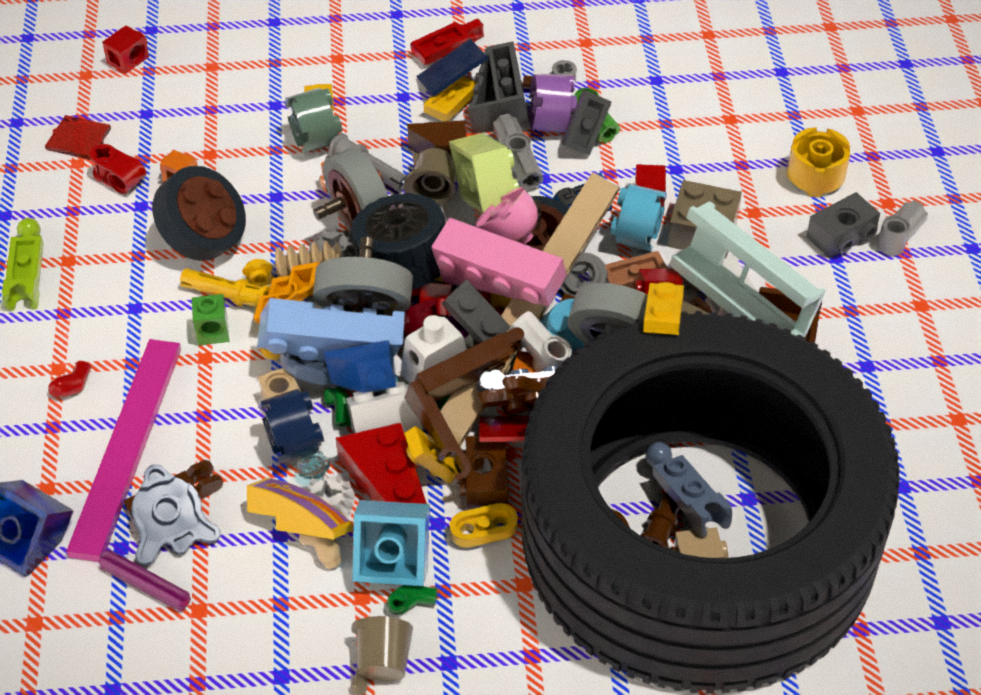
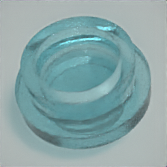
[296,450,330,480]

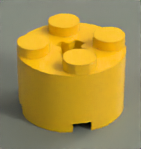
[787,127,850,198]

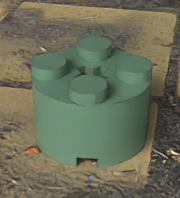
[285,88,342,153]

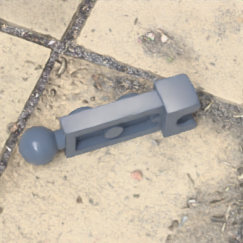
[645,442,732,537]

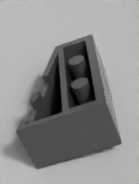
[467,41,529,134]

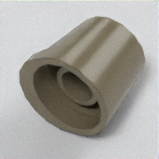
[404,148,455,205]
[351,616,413,695]

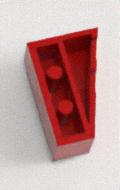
[335,422,427,504]

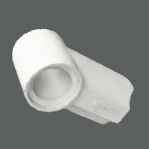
[508,311,572,372]

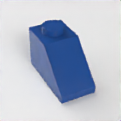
[324,340,396,393]

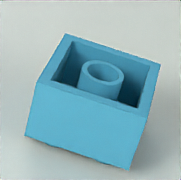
[352,500,430,586]

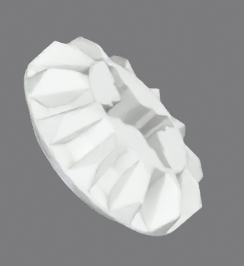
[302,473,355,516]

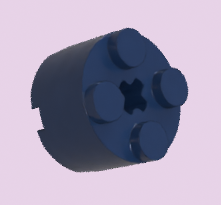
[259,389,324,465]

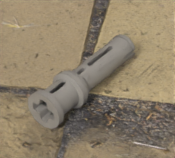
[329,133,407,192]

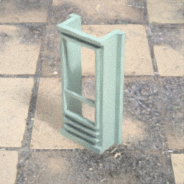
[669,201,826,337]

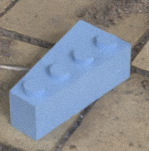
[257,298,405,362]

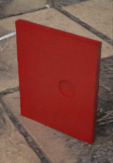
[479,416,529,442]

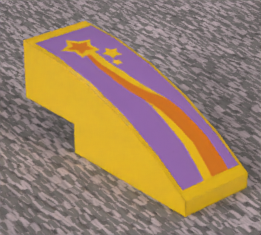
[246,478,353,540]

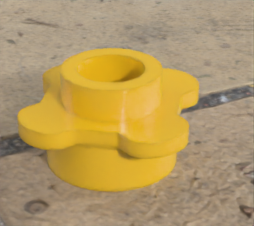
[242,259,275,287]

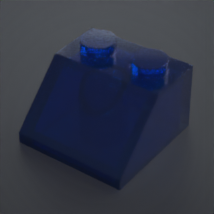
[0,480,74,577]

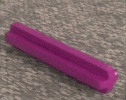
[99,550,191,611]

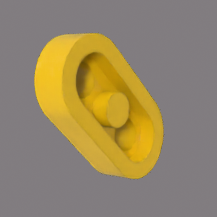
[450,503,518,548]

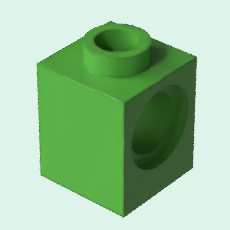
[191,294,230,346]

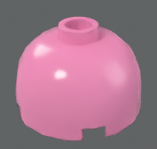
[475,187,538,244]

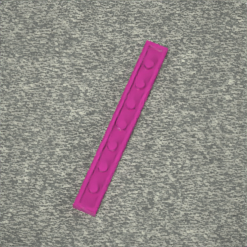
[66,339,181,562]

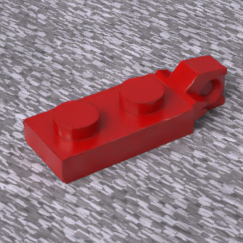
[410,18,484,66]

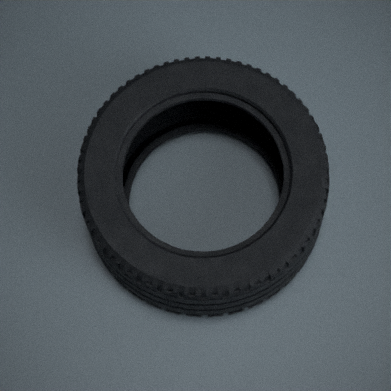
[521,311,900,694]

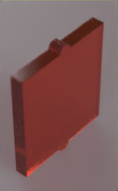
[45,115,111,160]

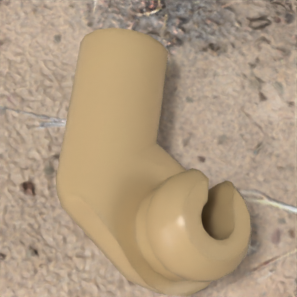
[299,534,342,569]

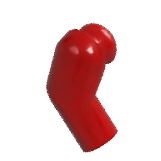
[48,360,91,398]

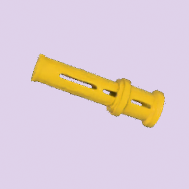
[180,268,270,308]

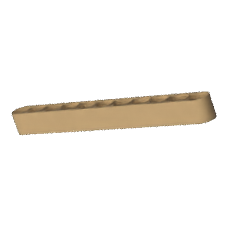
[428,172,620,447]

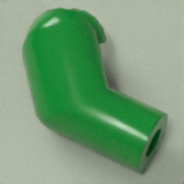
[324,386,351,427]
[387,585,438,615]

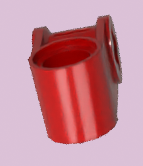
[89,144,147,194]

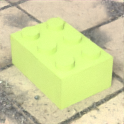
[449,133,519,214]

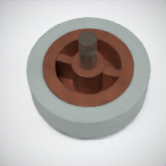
[313,148,388,233]

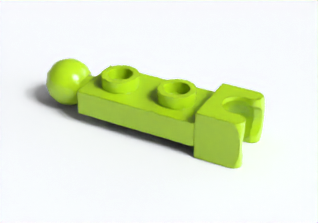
[2,217,44,311]

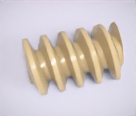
[275,241,342,277]

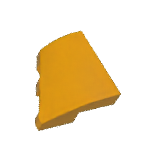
[253,261,320,324]

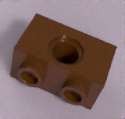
[459,436,508,510]

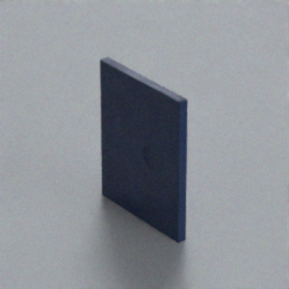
[416,39,489,97]

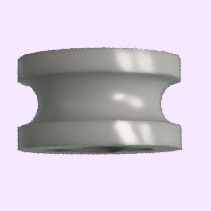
[552,60,577,82]

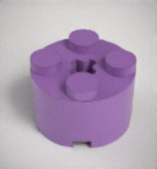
[528,74,577,133]

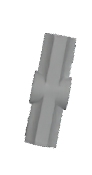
[493,113,543,191]

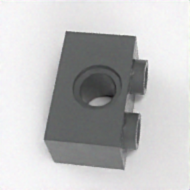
[806,192,881,259]

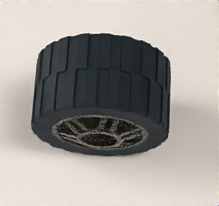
[351,193,446,290]

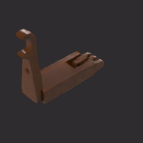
[404,327,524,484]

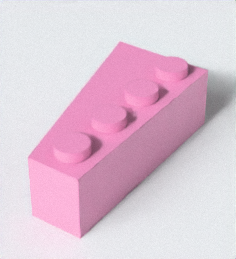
[431,218,567,307]

